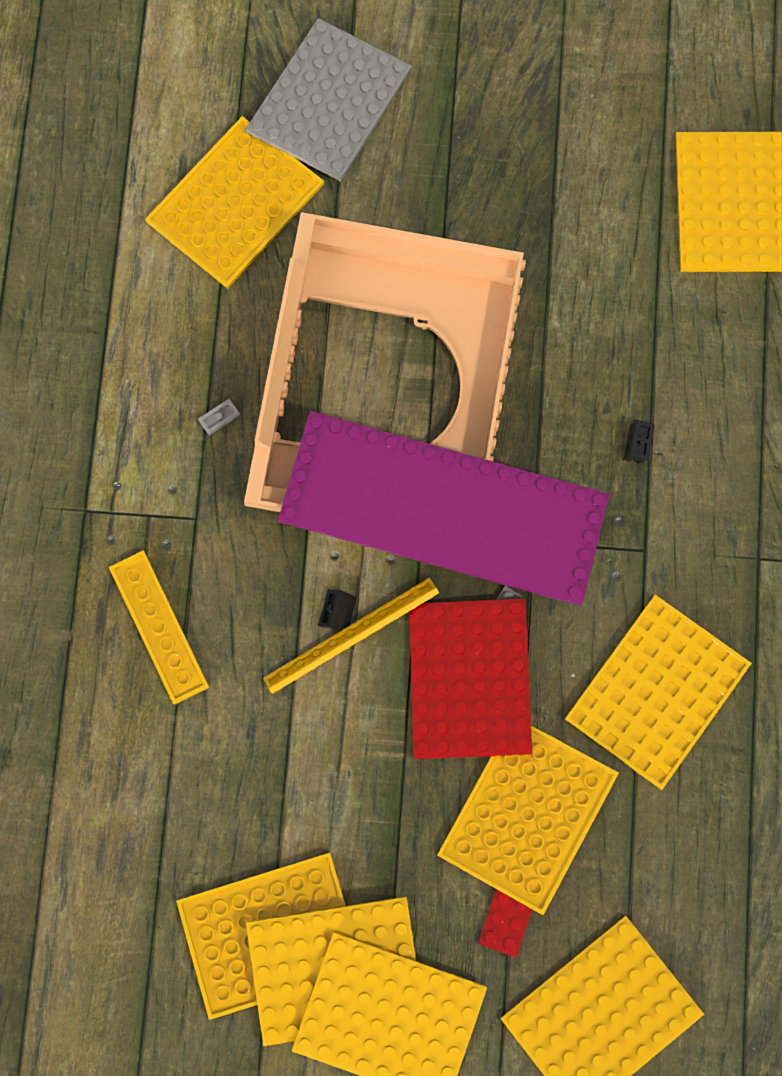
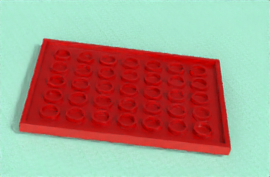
[410,599,533,760]

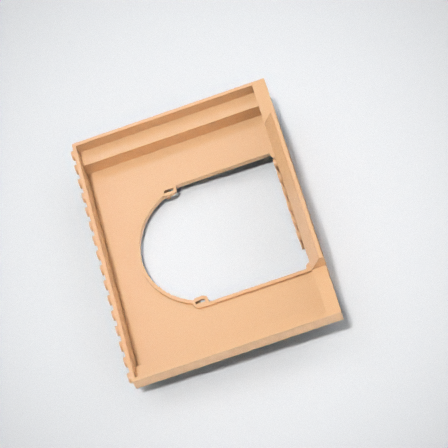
[244,212,526,512]

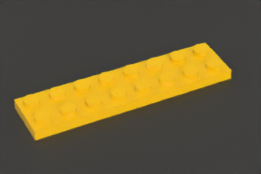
[109,550,210,705]

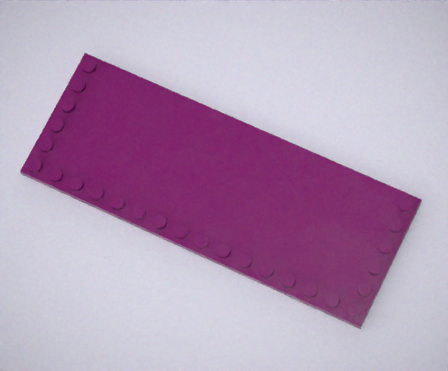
[278,411,610,606]

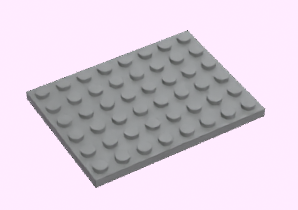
[246,18,412,181]

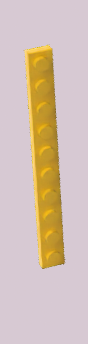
[263,578,439,694]

